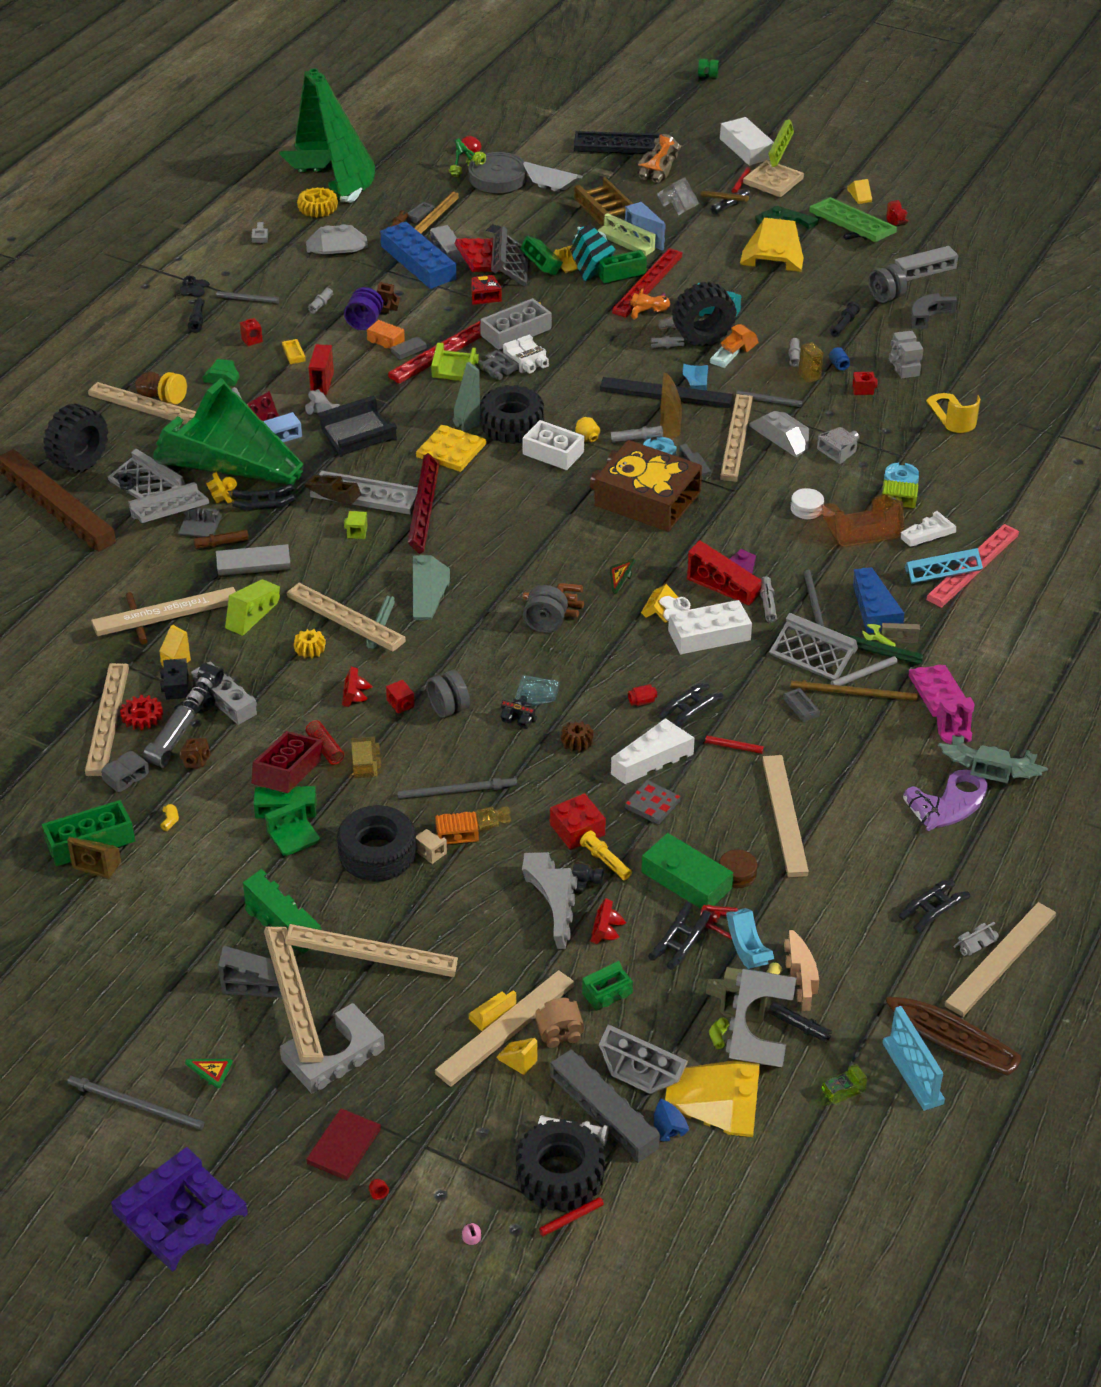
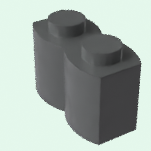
[101,751,149,792]

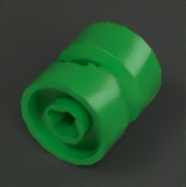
[698,58,719,78]

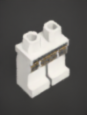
[503,335,549,374]

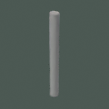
[831,656,897,686]

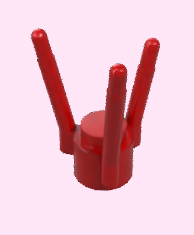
[700,905,738,940]

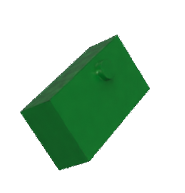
[41,800,136,866]
[641,833,733,909]

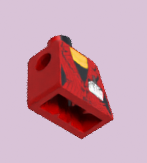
[472,274,502,305]

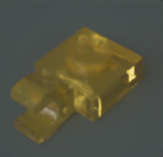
[474,806,511,831]

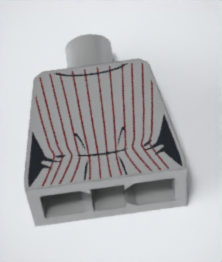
[817,427,859,464]

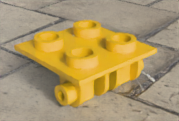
[553,245,578,273]

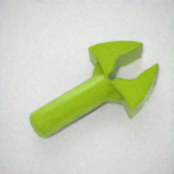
[863,624,896,647]

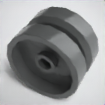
[868,263,907,303]
[523,585,568,633]
[426,669,470,718]

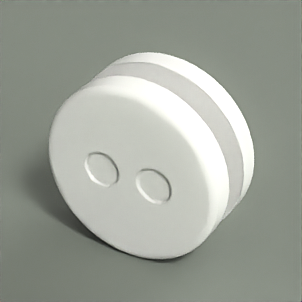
[791,488,824,519]

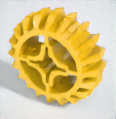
[297,187,338,218]

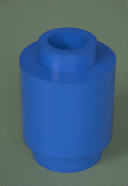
[829,347,850,370]

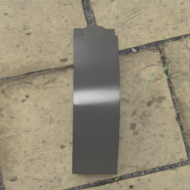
[910,293,957,329]

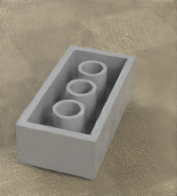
[480,298,551,350]

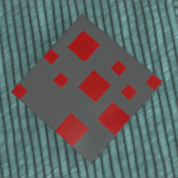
[625,780,681,825]

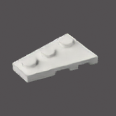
[901,511,956,546]

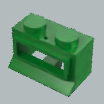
[582,961,633,1011]

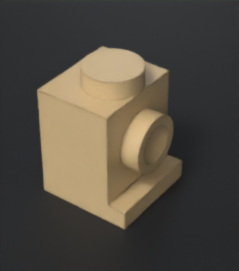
[416,829,447,864]

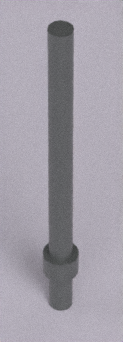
[397,778,517,799]

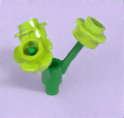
[448,138,486,177]

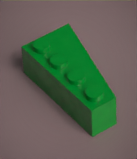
[243,869,321,954]

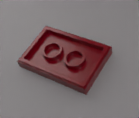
[306,1108,381,1181]

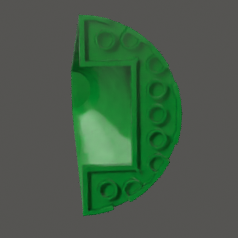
[294,68,375,200]
[153,378,304,485]

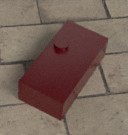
[251,731,322,793]

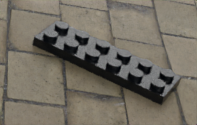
[574,131,661,154]

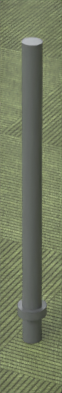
[804,569,830,652]
[68,1076,205,1130]

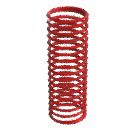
[306,720,344,765]

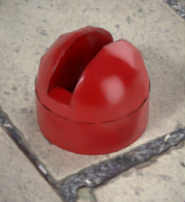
[369,1179,389,1200]

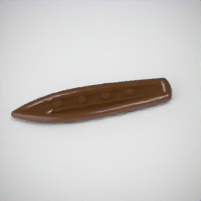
[886,997,1021,1076]

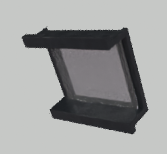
[318,395,397,457]

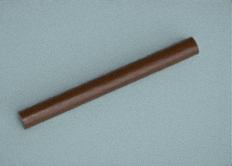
[126,592,147,644]

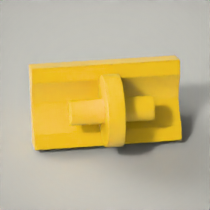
[206,472,237,504]

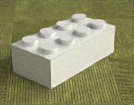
[668,600,752,654]

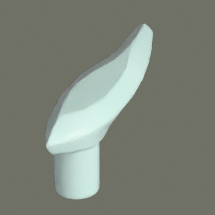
[340,187,362,203]

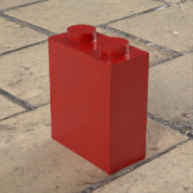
[308,344,334,395]

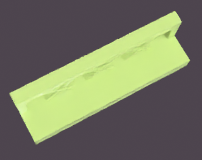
[598,213,655,256]

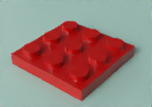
[454,238,513,272]

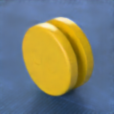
[158,372,187,405]

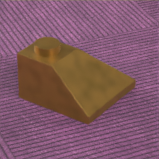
[67,837,121,879]

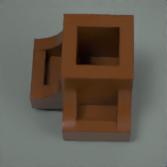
[377,282,400,314]

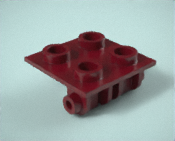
[247,391,279,421]

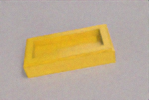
[282,339,306,364]

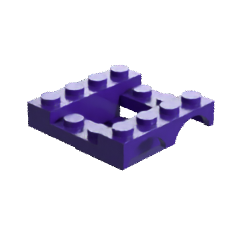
[111,1147,248,1272]

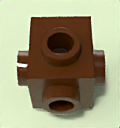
[180,738,211,769]

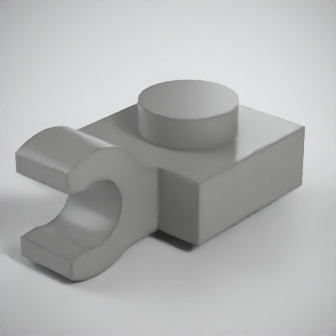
[252,222,268,243]

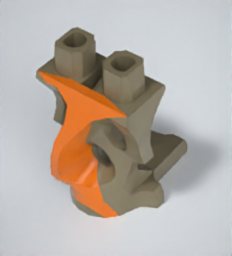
[638,134,682,183]

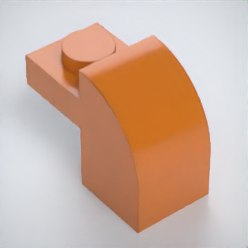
[721,324,759,354]

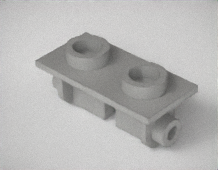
[953,922,999,956]

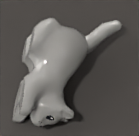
[305,389,340,415]

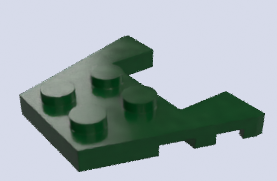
[755,206,819,229]

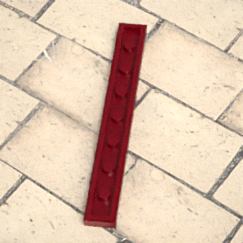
[408,453,439,554]

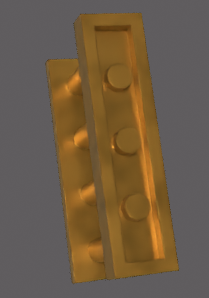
[574,177,634,227]

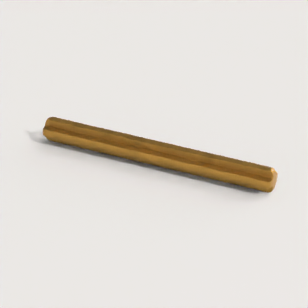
[414,191,459,234]

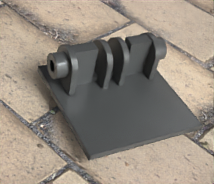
[178,507,222,537]

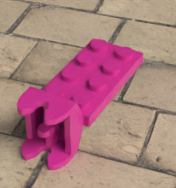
[909,665,975,744]

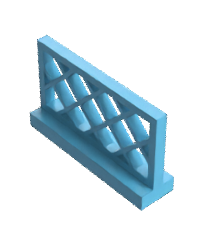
[883,1006,945,1111]

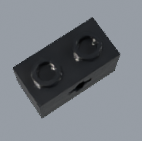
[160,658,189,700]

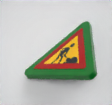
[185,1059,233,1088]

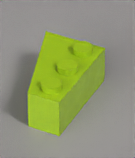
[225,579,280,636]

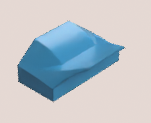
[683,364,708,390]

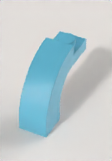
[726,908,774,969]

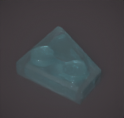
[515,675,560,706]

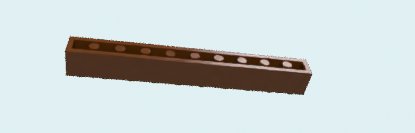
[0,449,116,552]

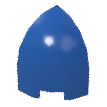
[654,1099,690,1141]

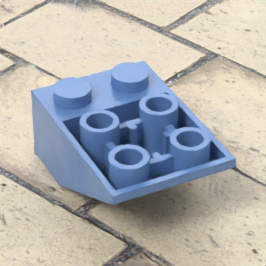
[625,202,666,250]

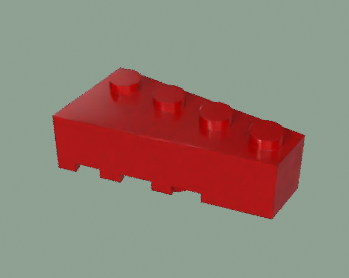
[687,540,762,606]

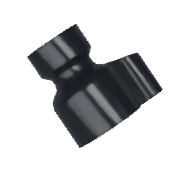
[572,862,604,893]

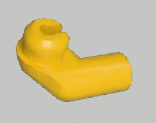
[160,804,179,832]

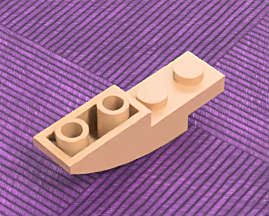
[784,930,819,1011]

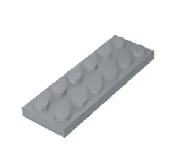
[310,471,418,514]

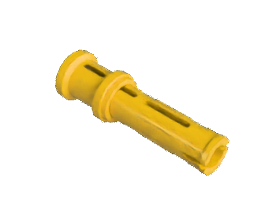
[580,831,632,881]

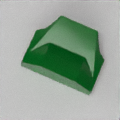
[203,359,239,386]

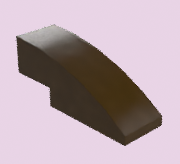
[305,475,362,504]

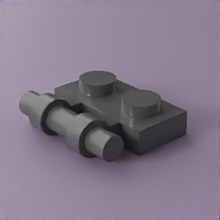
[477,349,519,380]

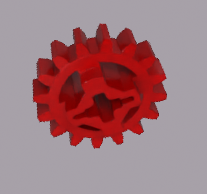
[120,695,163,730]

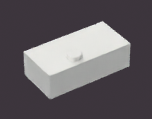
[720,117,774,165]

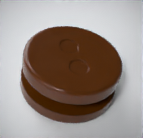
[719,849,757,888]

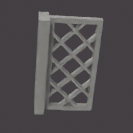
[108,449,185,499]
[128,482,209,523]
[769,613,858,681]

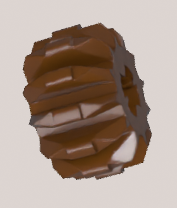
[561,721,594,753]

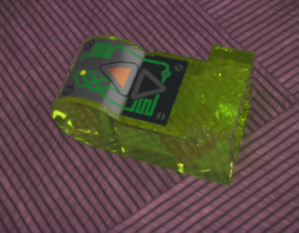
[821,1064,867,1104]

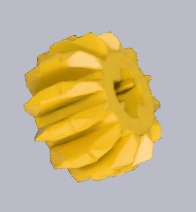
[293,629,326,659]

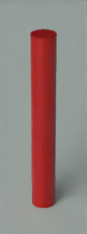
[732,167,751,193]
[705,735,764,754]
[539,1197,604,1237]

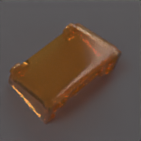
[821,494,904,546]

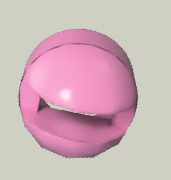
[462,1223,481,1245]

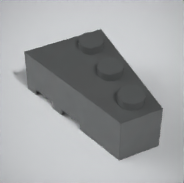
[218,946,282,998]

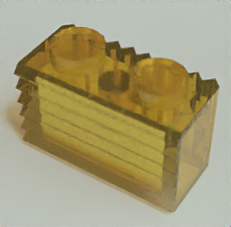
[798,342,824,383]
[351,737,381,778]

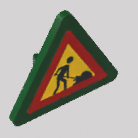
[610,559,636,594]

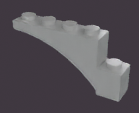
[522,852,577,949]

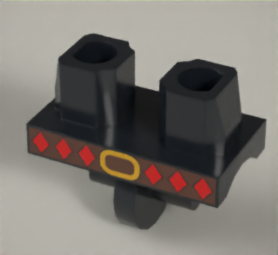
[501,695,537,729]

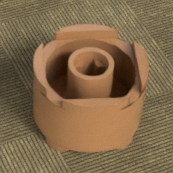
[535,998,584,1048]

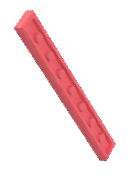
[926,524,1019,608]

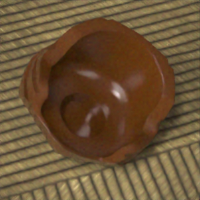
[135,372,161,398]

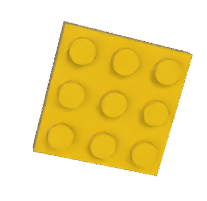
[416,425,486,472]

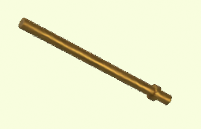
[790,680,917,701]

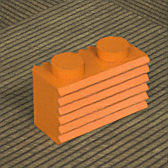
[367,320,405,349]
[435,811,479,844]

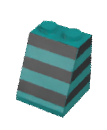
[570,224,616,282]

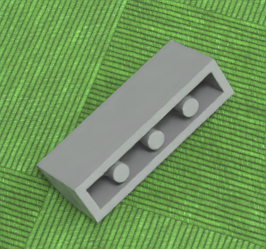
[216,544,291,576]

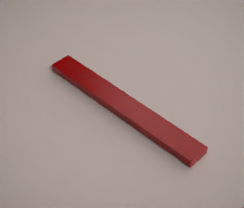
[612,248,683,318]
[388,321,482,384]

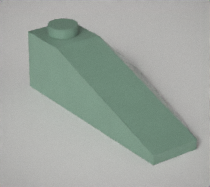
[453,362,480,432]
[413,555,450,620]

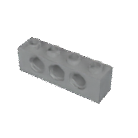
[191,662,257,725]

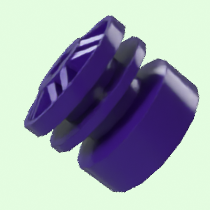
[344,287,383,330]

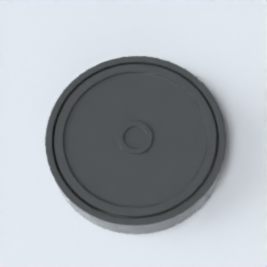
[469,152,527,193]

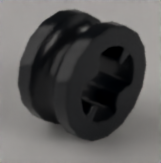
[118,473,135,490]

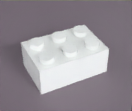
[523,420,584,470]

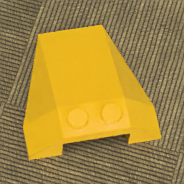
[740,218,804,272]
[665,1060,760,1137]

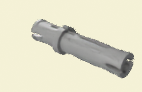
[611,426,663,443]
[760,577,777,623]

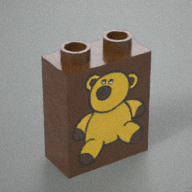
[590,440,702,532]

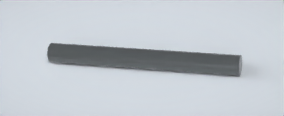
[217,291,279,304]
[736,390,802,407]

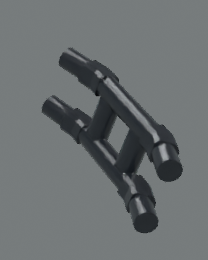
[231,483,296,511]
[657,683,724,727]
[898,879,970,933]
[648,901,711,970]

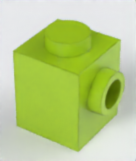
[344,511,368,539]

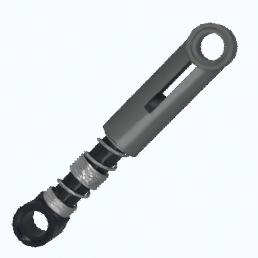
[143,663,224,767]

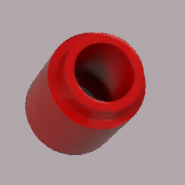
[628,684,657,707]

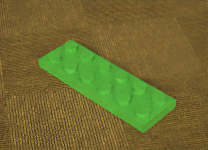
[809,197,897,242]

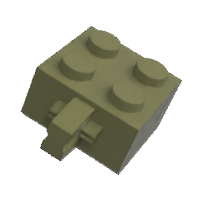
[706,967,768,1023]

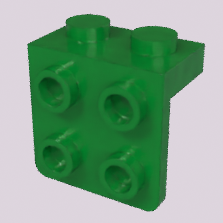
[265,800,320,856]

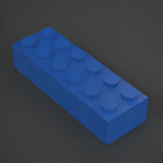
[380,222,456,289]

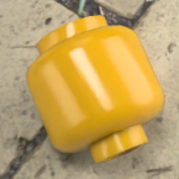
[575,417,600,442]

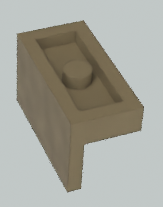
[880,623,920,643]

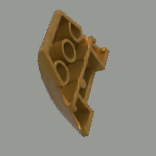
[660,373,682,439]

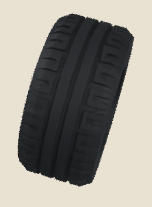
[337,805,416,882]

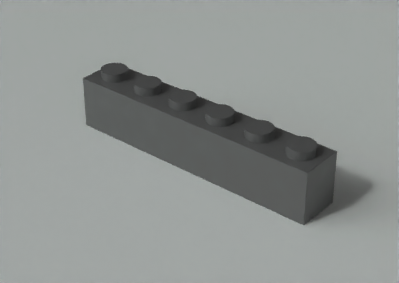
[550,1049,660,1163]

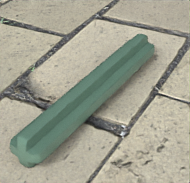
[366,596,395,649]

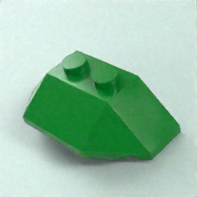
[279,150,331,172]

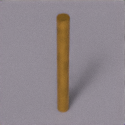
[701,191,749,202]

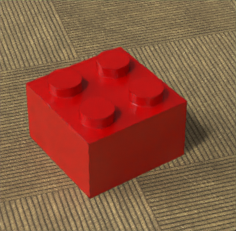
[550,793,606,850]

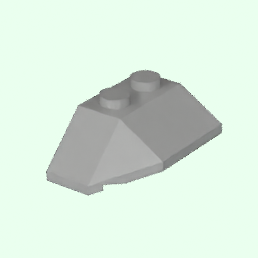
[523,162,583,192]
[306,224,368,254]
[749,411,809,457]
[599,1024,688,1094]

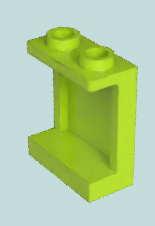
[431,343,479,381]

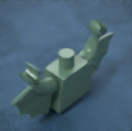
[938,735,1048,783]

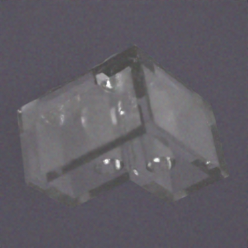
[657,177,699,215]

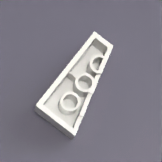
[611,718,694,784]

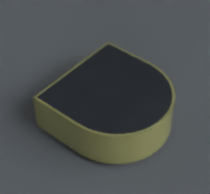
[485,224,501,238]

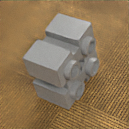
[889,331,923,378]

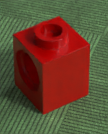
[240,318,263,346]
[852,372,878,395]
[386,679,415,713]

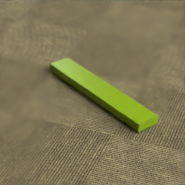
[768,119,794,167]

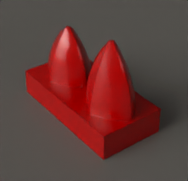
[342,666,373,707]
[590,898,626,944]

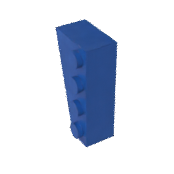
[853,567,904,633]

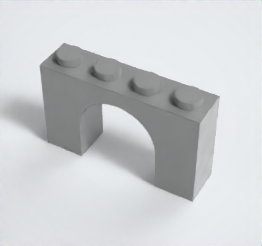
[726,969,797,1067]
[280,1003,385,1094]

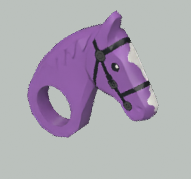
[903,769,987,831]

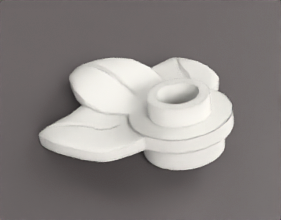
[659,596,690,621]

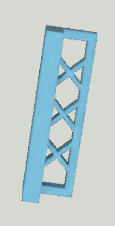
[905,548,983,584]

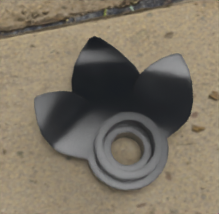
[180,276,210,297]

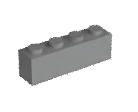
[895,246,958,281]

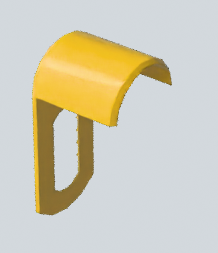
[926,393,980,433]

